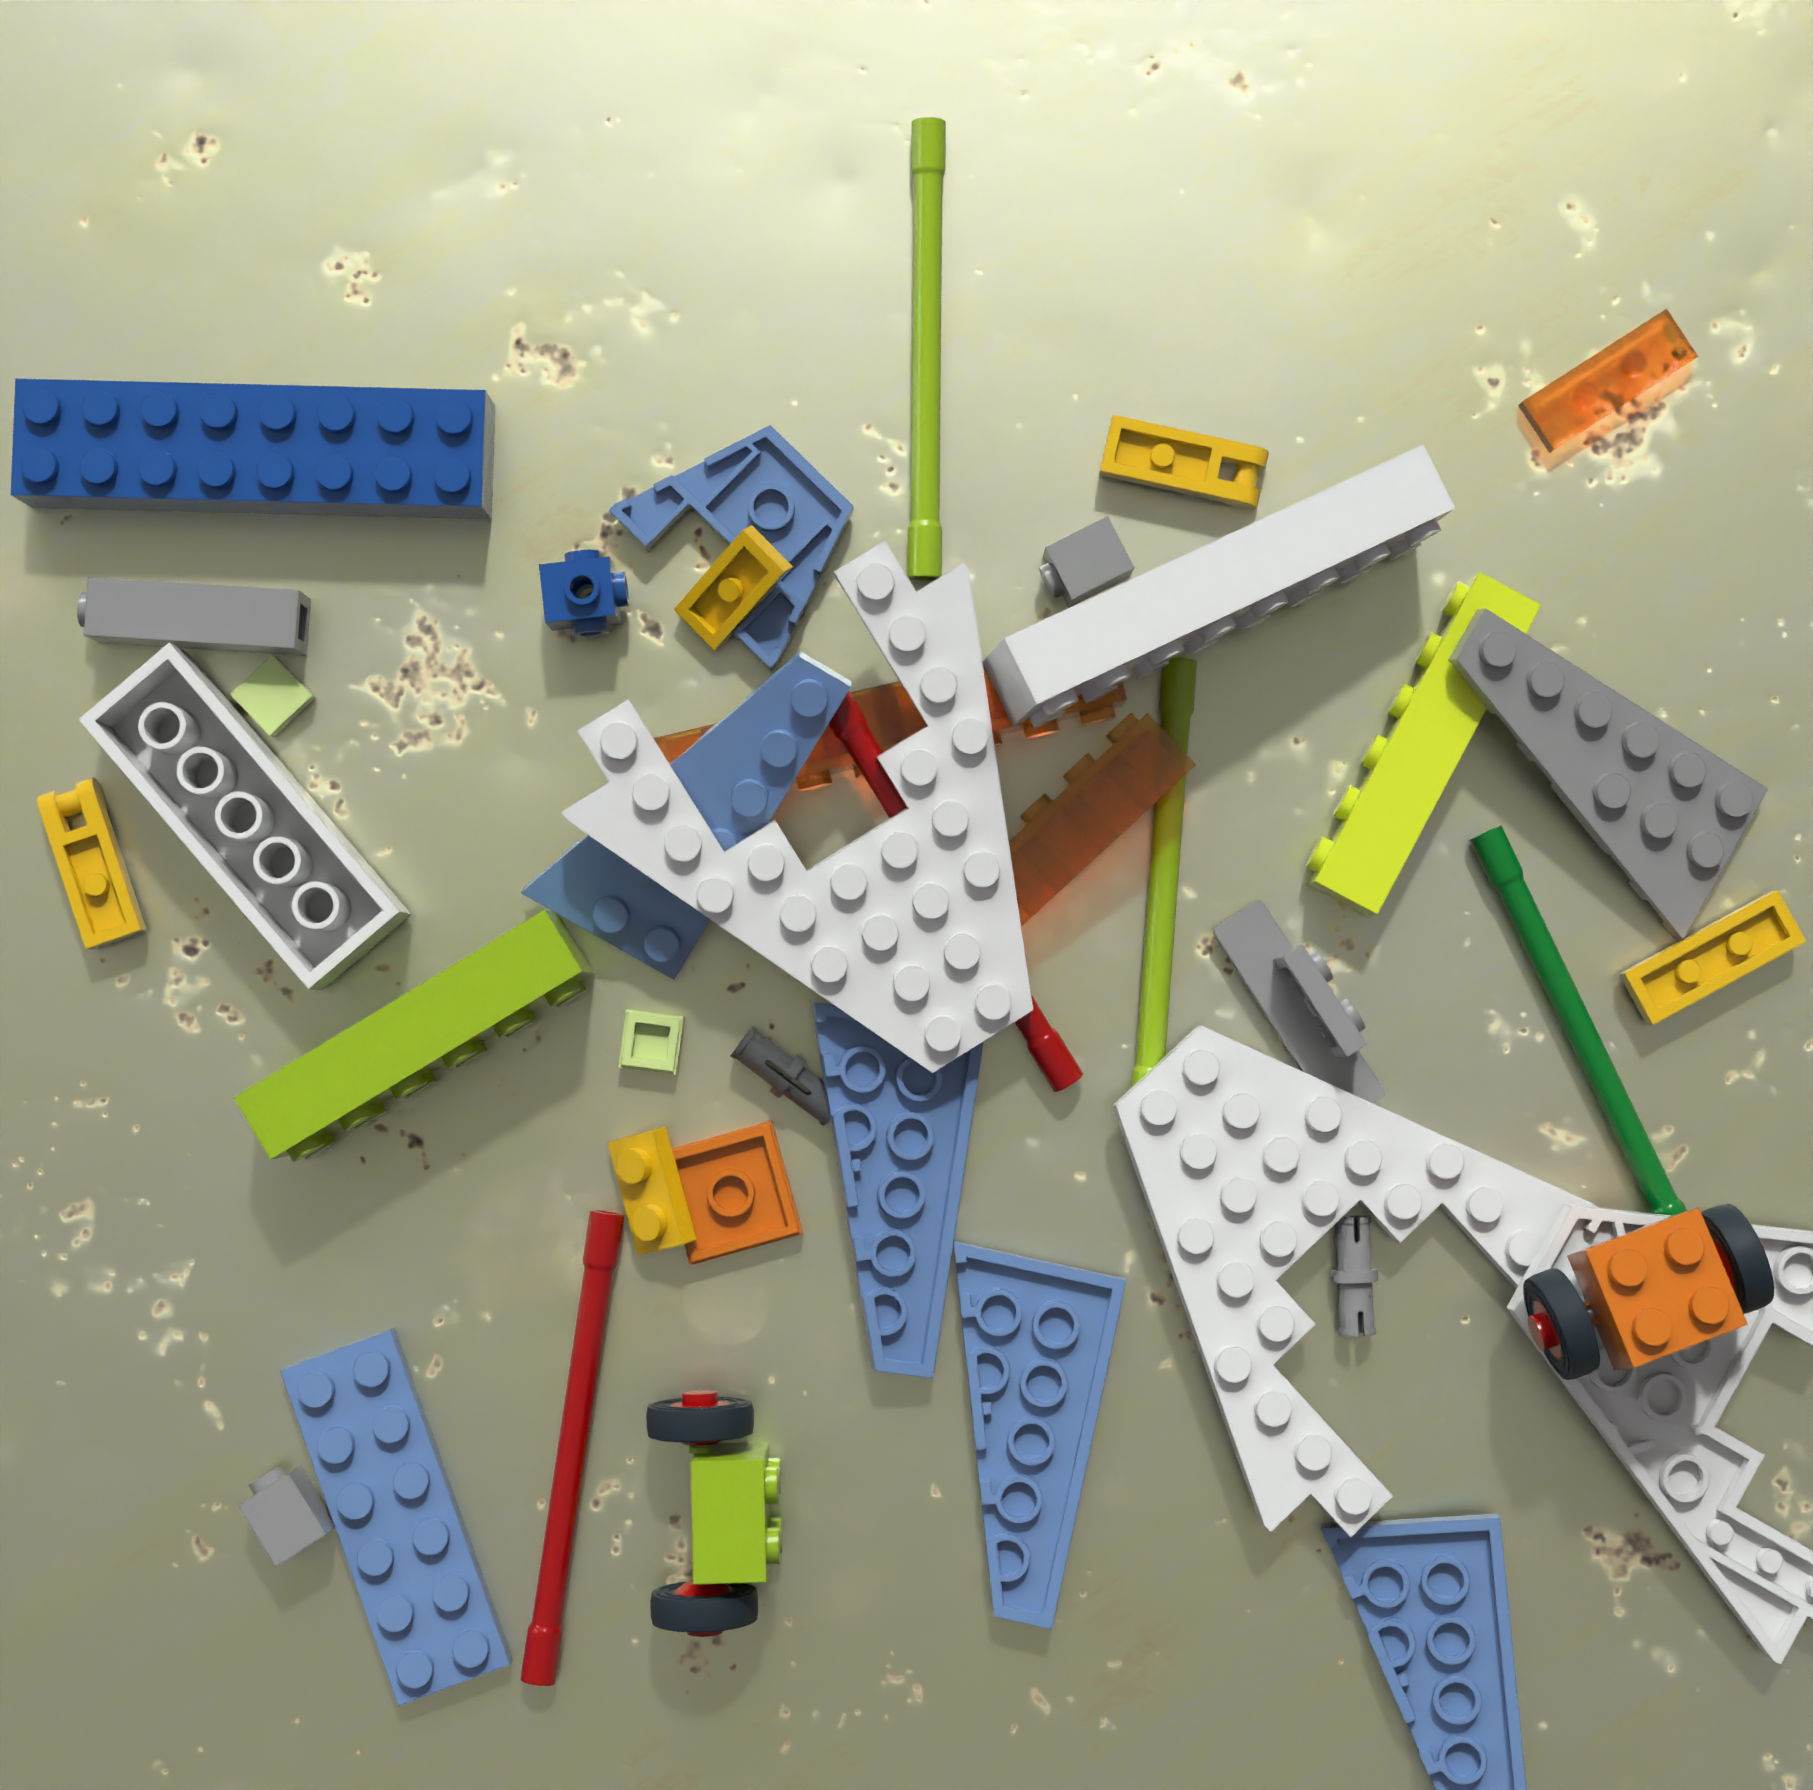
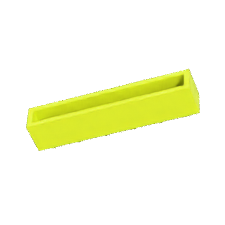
[1306,572,1542,917]

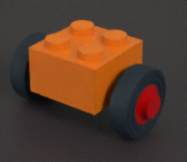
[1523,1204,1774,1380]

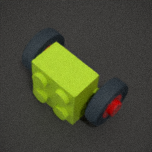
[646,1390,783,1637]

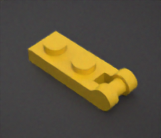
[1099,415,1269,510]
[37,777,147,950]

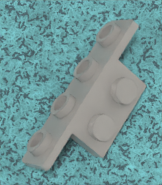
[1213,900,1385,1104]

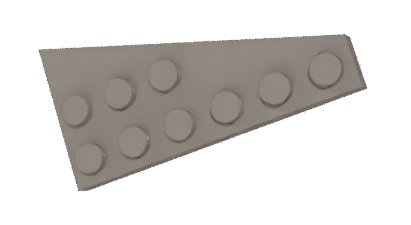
[1448,608,1768,940]

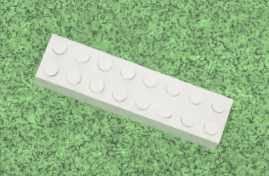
[982,445,1455,728]

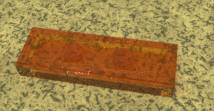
[1518,309,1698,453]

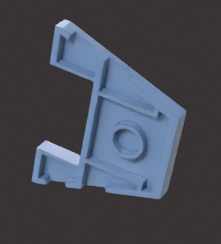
[609,425,854,671]

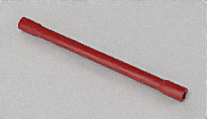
[828,691,1084,1092]
[520,1210,625,1686]

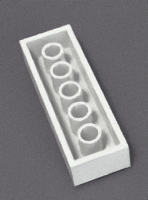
[78,643,412,990]

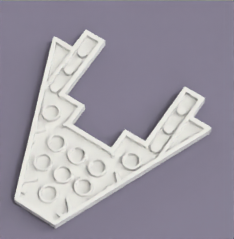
[561,541,1033,1073]
[1112,1026,1597,1537]
[1506,1204,1813,1665]

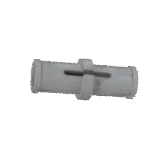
[1331,1215,1378,1337]

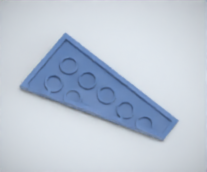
[521,651,852,980]
[811,1002,984,1378]
[954,1241,1126,1629]
[1321,1513,1527,1790]

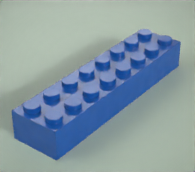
[11,378,495,519]

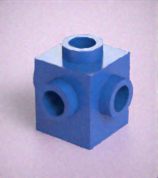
[539,550,629,637]

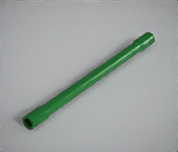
[1469,825,1687,1216]

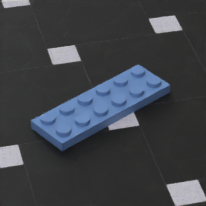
[280,1328,513,1706]

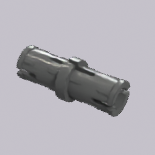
[730,1026,832,1126]

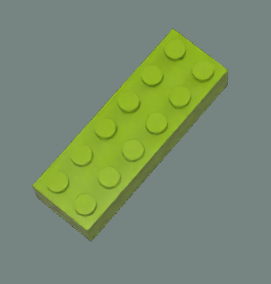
[233,910,595,1162]

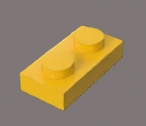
[673,525,793,650]
[607,1126,697,1255]

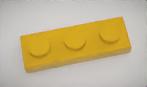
[1619,890,1806,1025]

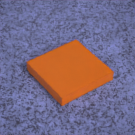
[672,1121,803,1266]

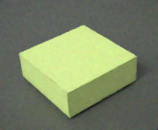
[230,654,316,738]
[618,1009,685,1075]

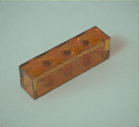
[1008,712,1197,926]

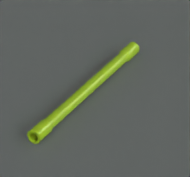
[907,117,946,581]
[1131,658,1197,1088]

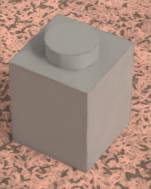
[1039,516,1135,608]
[238,1465,335,1567]

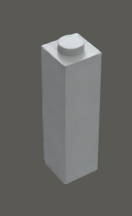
[77,577,311,656]

